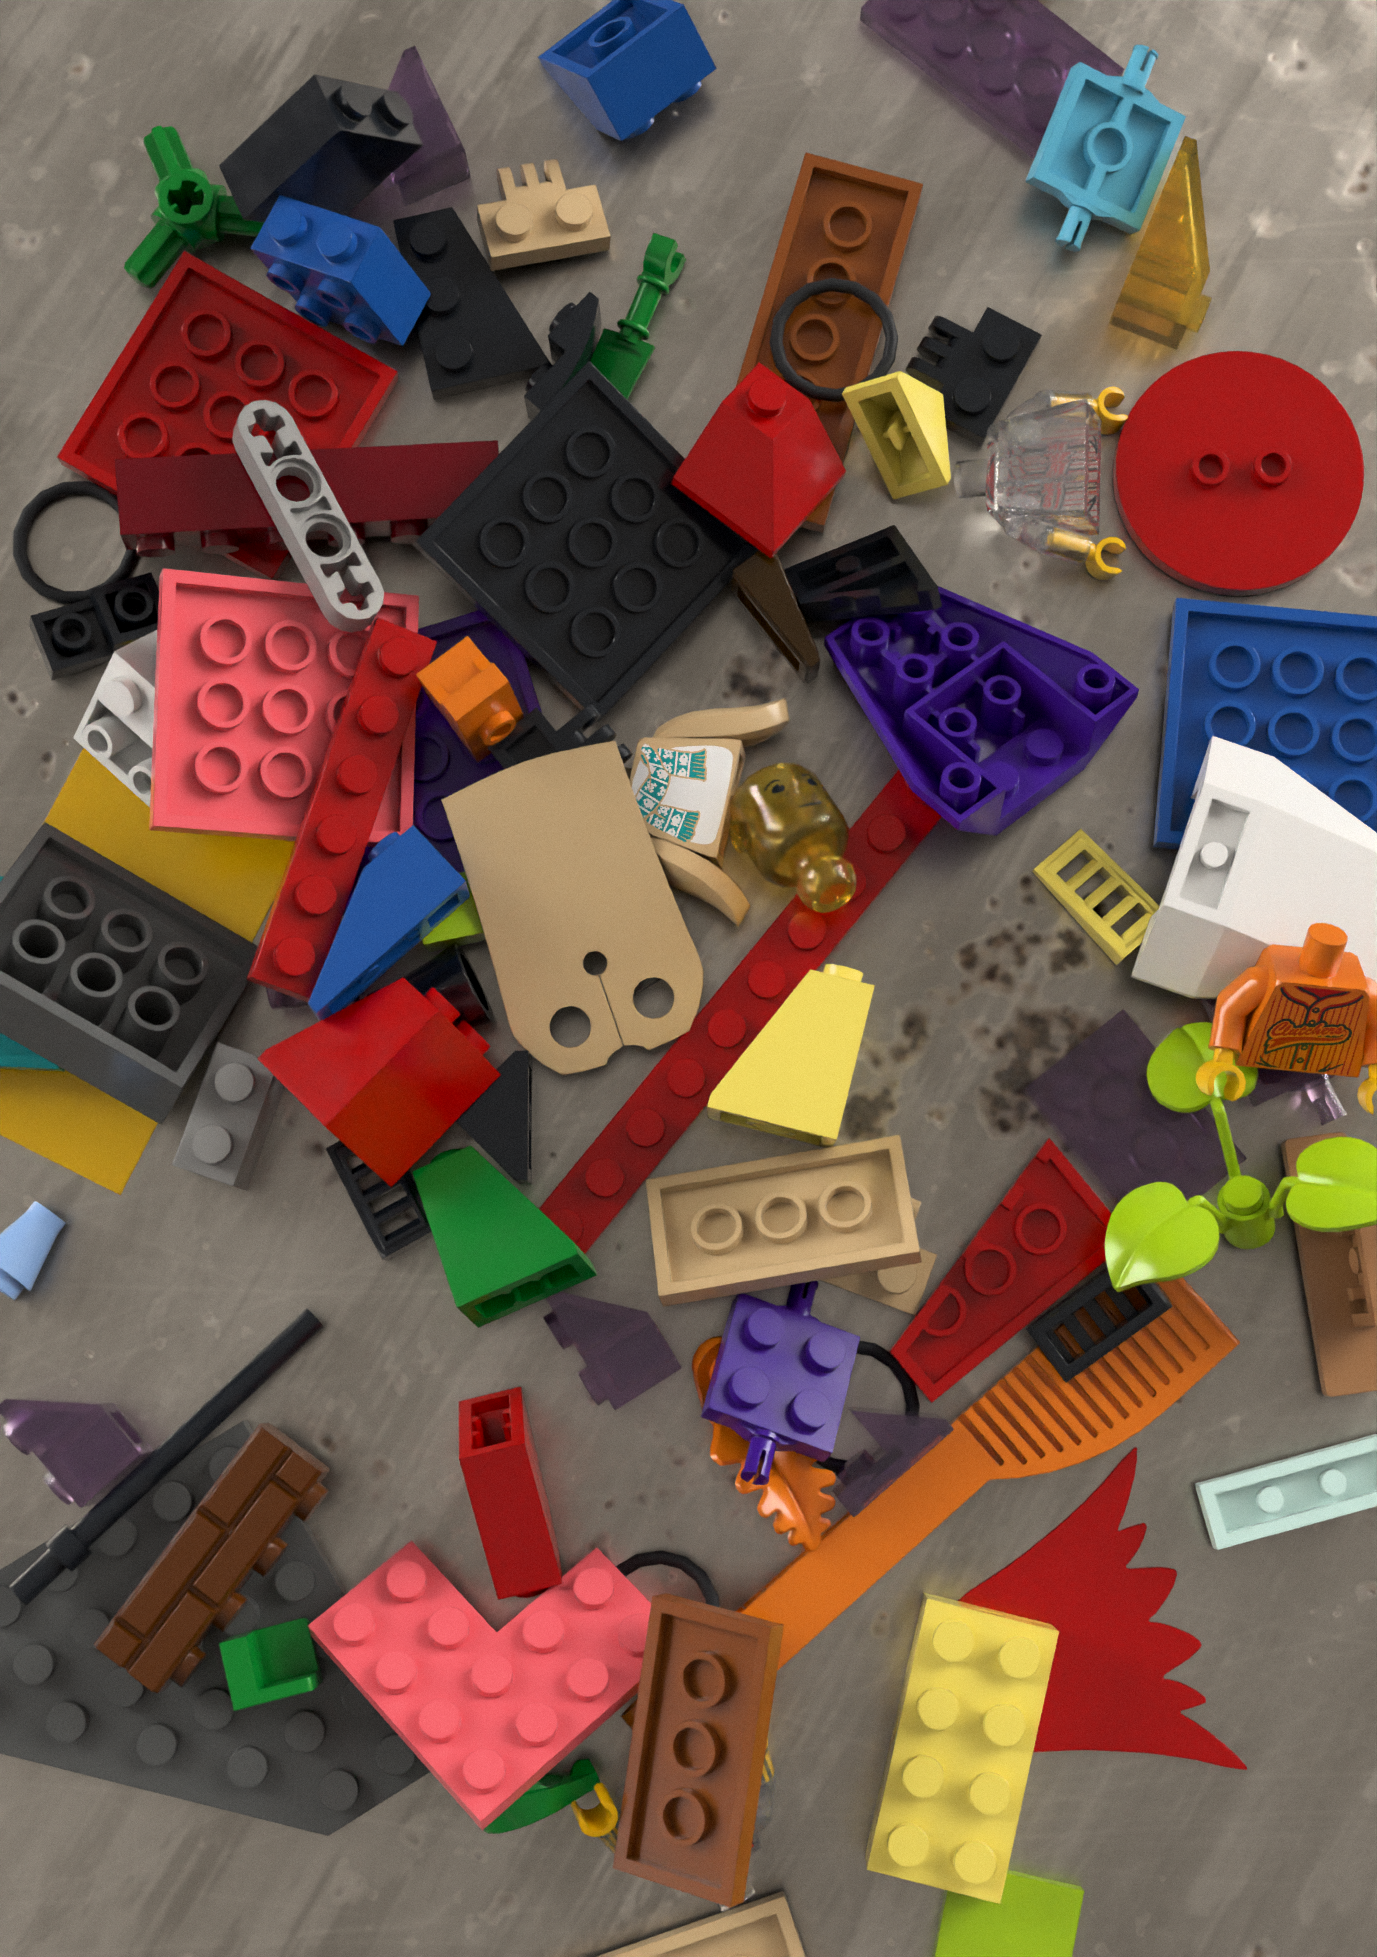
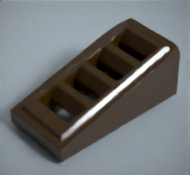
[731,550,821,684]

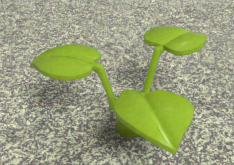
[1105,1022,1377,1292]

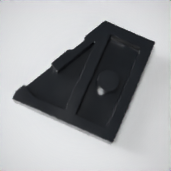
[784,525,942,623]

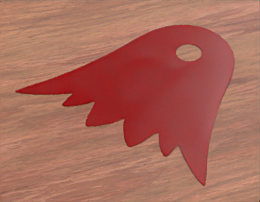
[958,1447,1247,1770]

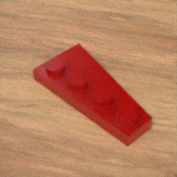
[889,1137,1112,1403]

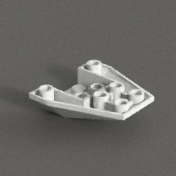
[1130,736,1377,999]

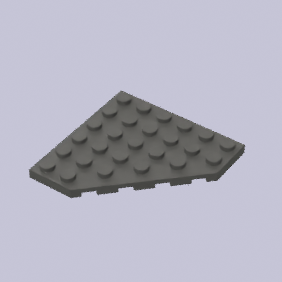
[0,1420,430,1836]

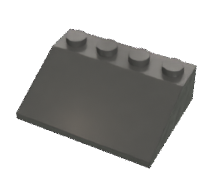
[0,822,258,1125]

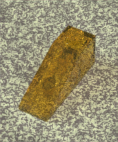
[1109,136,1212,350]

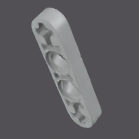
[232,400,384,632]

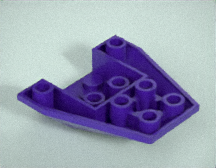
[824,586,1139,836]

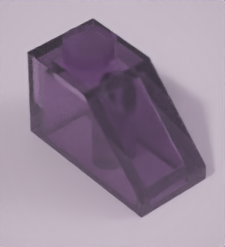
[381,46,471,207]

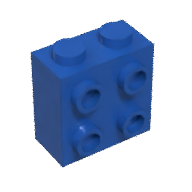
[250,195,431,346]

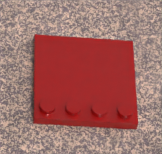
[57,251,399,581]

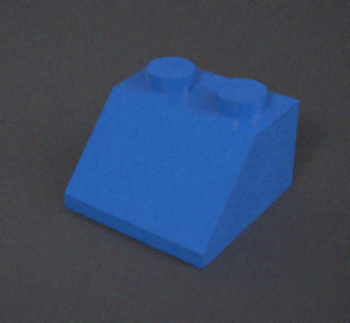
[538,0,717,141]

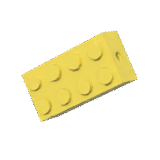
[865,1592,1059,1904]

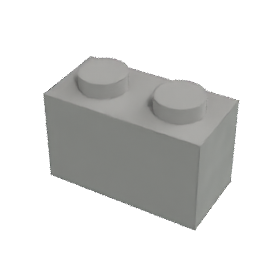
[172,1042,285,1191]

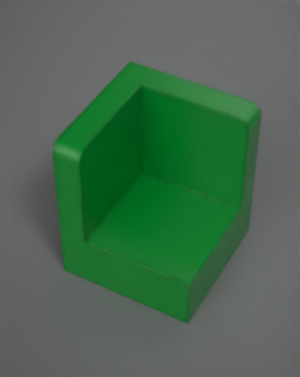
[219,1617,323,1711]

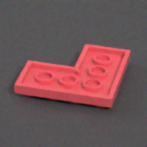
[308,1540,651,1831]

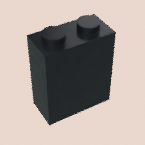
[219,74,423,222]

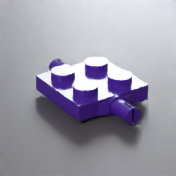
[701,1281,860,1485]

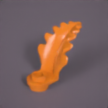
[692,1336,836,1552]

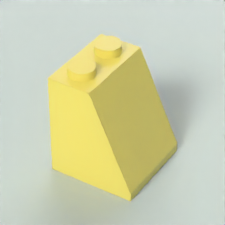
[707,964,875,1148]

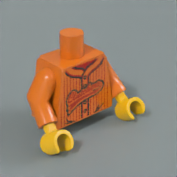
[1196,923,1377,1115]

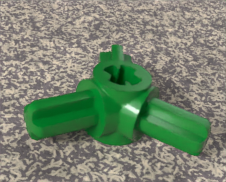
[124,125,265,289]

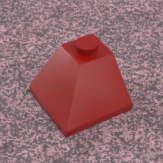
[671,362,846,558]

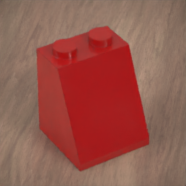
[257,977,501,1187]

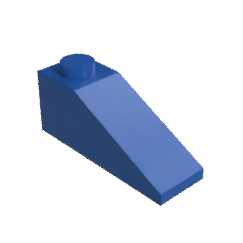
[308,825,470,1021]

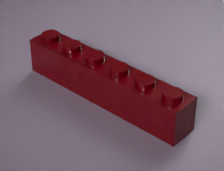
[115,440,499,558]

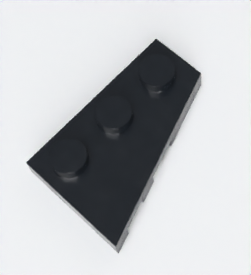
[393,207,550,400]

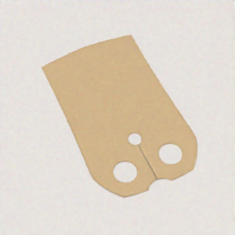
[442,741,704,1075]

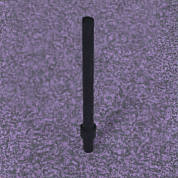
[9,1308,324,1605]

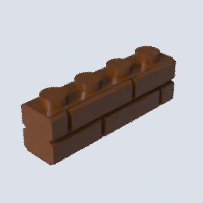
[94,1422,330,1694]

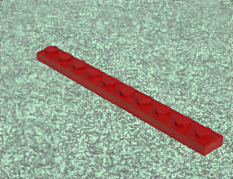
[539,770,943,1255]

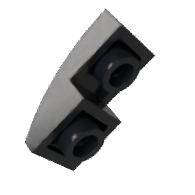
[524,292,602,420]
[29,572,159,681]

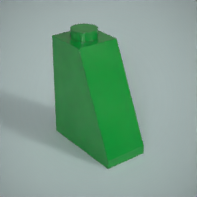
[412,1145,597,1328]

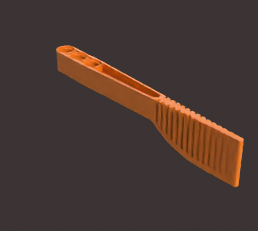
[620,1278,1240,1731]

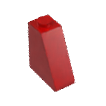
[459,1386,563,1600]

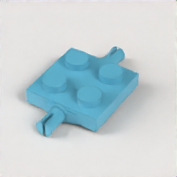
[1025,44,1186,252]

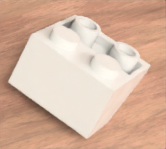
[73,630,157,807]

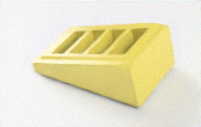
[1032,829,1159,965]

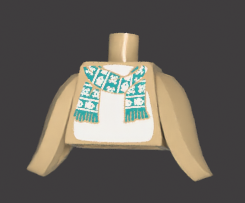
[625,698,790,926]

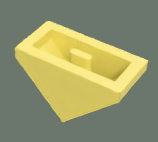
[842,371,951,500]

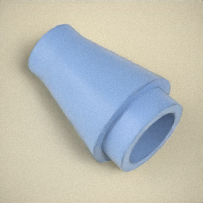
[0,1201,66,1301]

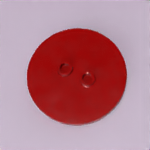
[1113,351,1364,596]

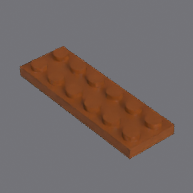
[736,152,923,533]

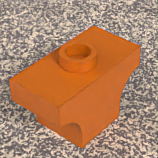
[416,636,524,763]

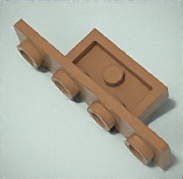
[1281,1132,1377,1397]

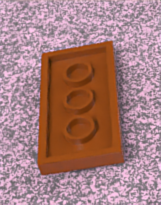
[613,1593,784,1908]

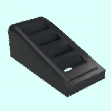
[326,1141,433,1261]
[1026,1267,1173,1382]

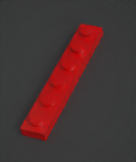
[246,617,437,1002]

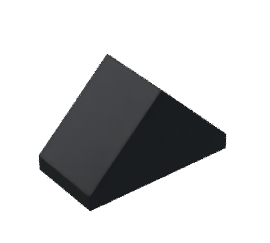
[456,1050,533,1184]

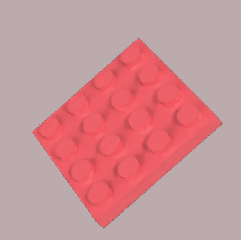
[149,568,419,847]

